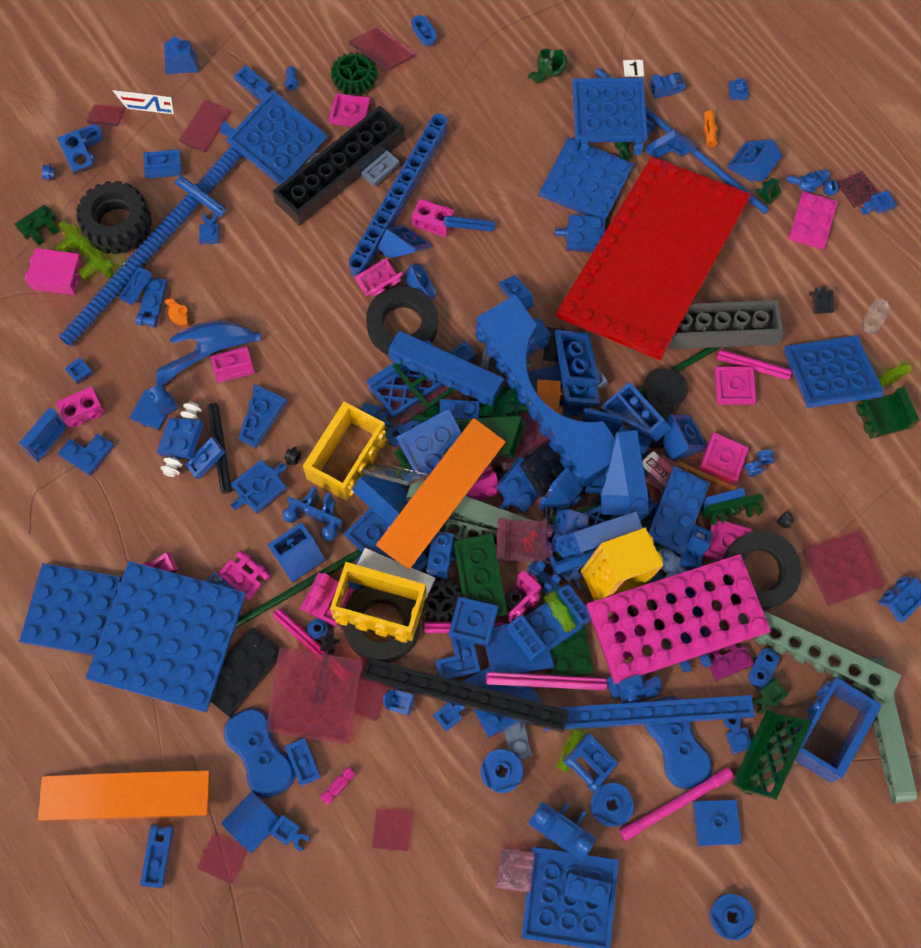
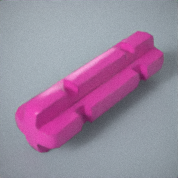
[320,767,355,805]

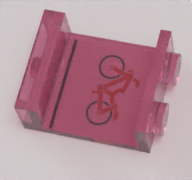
[496,518,552,562]

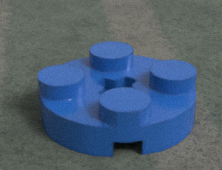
[481,749,524,793]
[590,783,634,827]
[709,894,755,940]

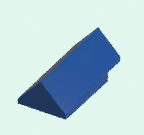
[555,330,600,413]

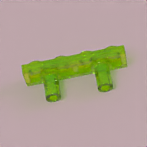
[54,220,114,280]

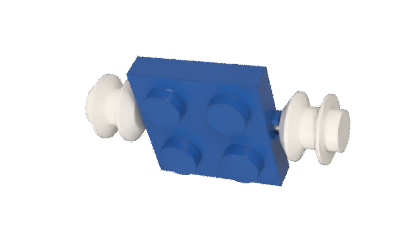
[157,402,204,477]

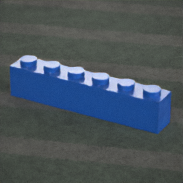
[389,331,504,405]

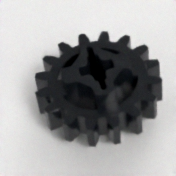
[423,577,462,622]

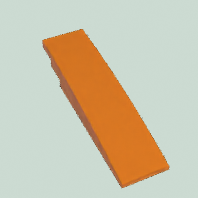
[376,418,506,570]
[38,771,210,821]

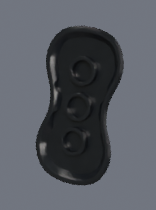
[630,368,688,449]

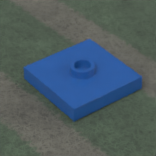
[448,596,499,647]
[693,800,742,847]

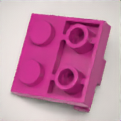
[300,573,355,627]

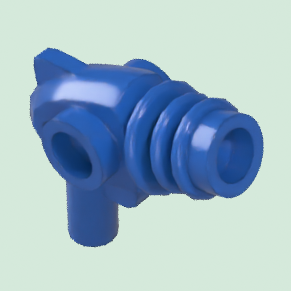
[787,169,830,192]

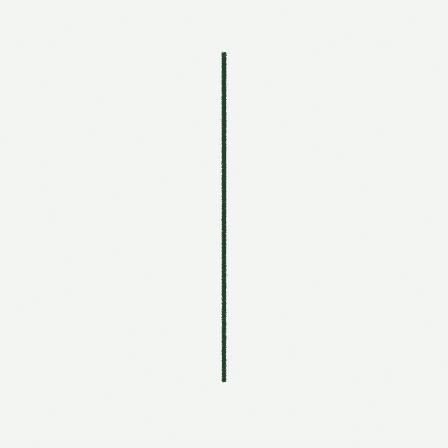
[235,347,722,629]

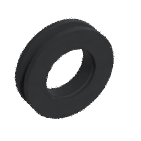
[366,286,438,355]
[722,531,801,609]
[343,586,421,662]

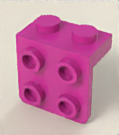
[354,258,404,297]
[508,570,541,623]

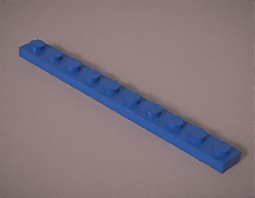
[543,695,755,731]

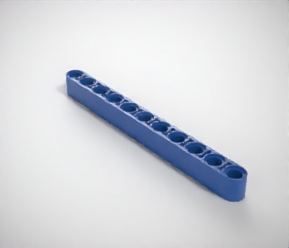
[349,113,447,277]

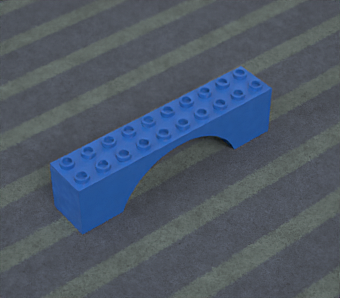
[475,294,615,488]

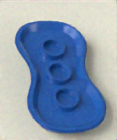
[644,696,713,789]
[223,707,296,798]

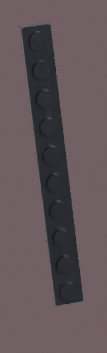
[361,657,569,733]

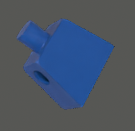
[164,37,199,74]

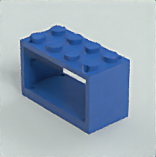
[786,677,882,783]

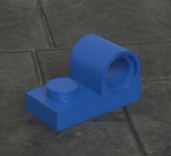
[499,275,534,310]

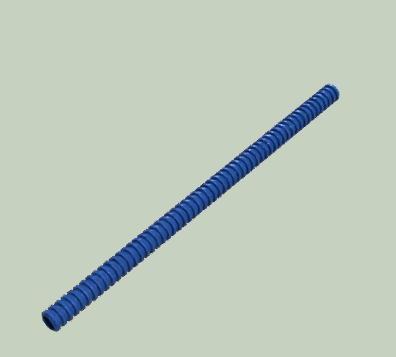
[59,146,243,346]

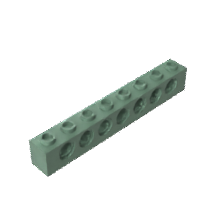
[738,611,902,702]

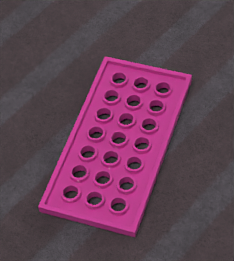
[586,554,771,684]

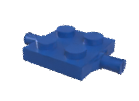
[555,215,606,253]
[495,457,538,513]
[230,460,287,514]

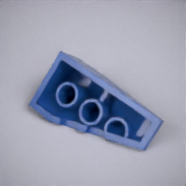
[600,430,649,515]

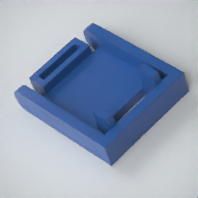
[19,408,67,462]

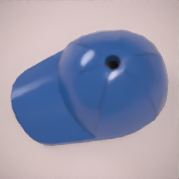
[405,263,436,300]

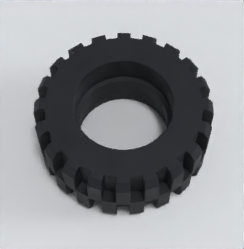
[76,181,152,254]

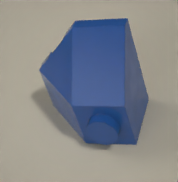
[538,468,583,511]

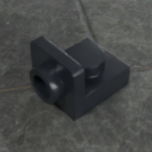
[809,287,834,314]

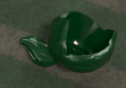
[527,49,568,83]

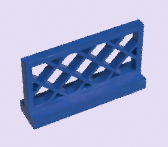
[366,339,444,418]
[537,506,618,576]

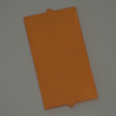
[677,460,736,490]

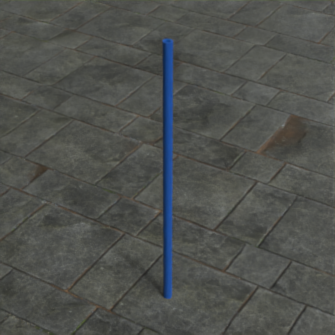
[595,68,769,214]

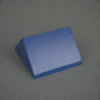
[221,791,280,854]

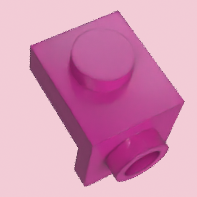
[142,552,179,573]

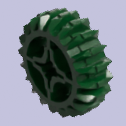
[331,51,378,96]

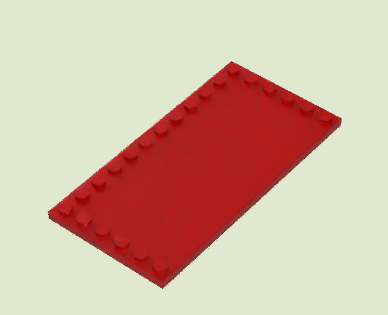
[556,156,751,361]

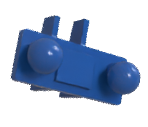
[282,486,344,541]
[528,802,596,861]

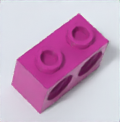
[412,199,454,237]
[55,386,105,429]

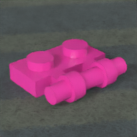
[217,550,271,601]

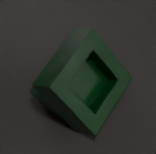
[756,178,781,205]

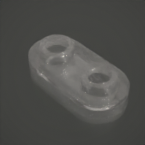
[862,299,890,334]

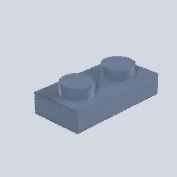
[361,151,400,187]
[504,722,532,759]

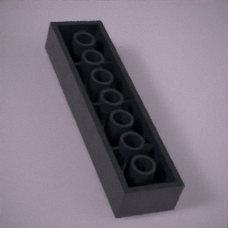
[273,106,405,226]

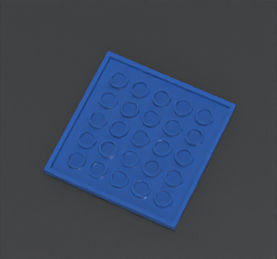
[85,561,246,713]

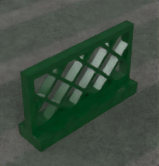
[732,709,811,800]

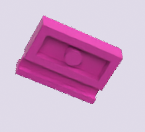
[210,346,255,383]

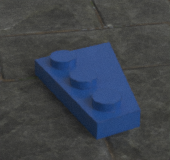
[239,384,288,449]

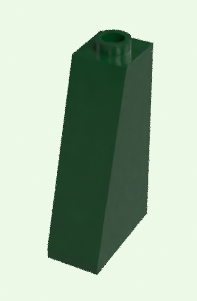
[454,416,526,460]

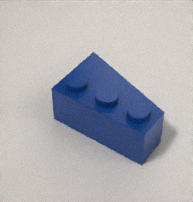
[600,381,672,441]

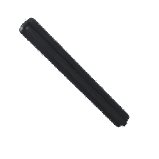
[208,403,232,494]

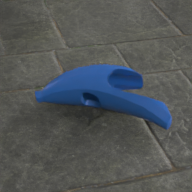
[155,320,261,386]

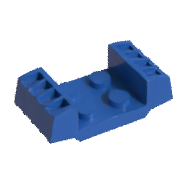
[507,584,591,662]

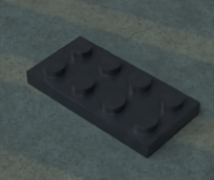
[211,627,285,718]

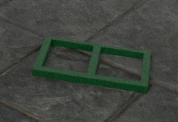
[393,363,455,410]

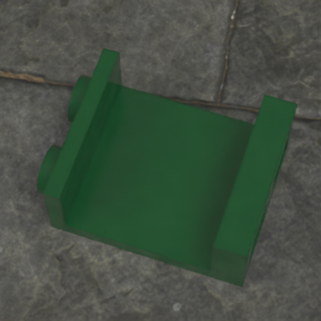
[856,386,920,439]

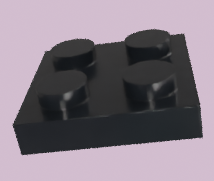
[519,442,564,497]

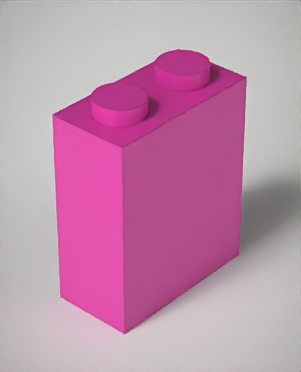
[25,248,84,295]

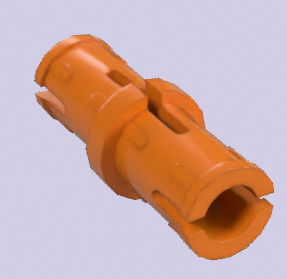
[703,110,718,147]

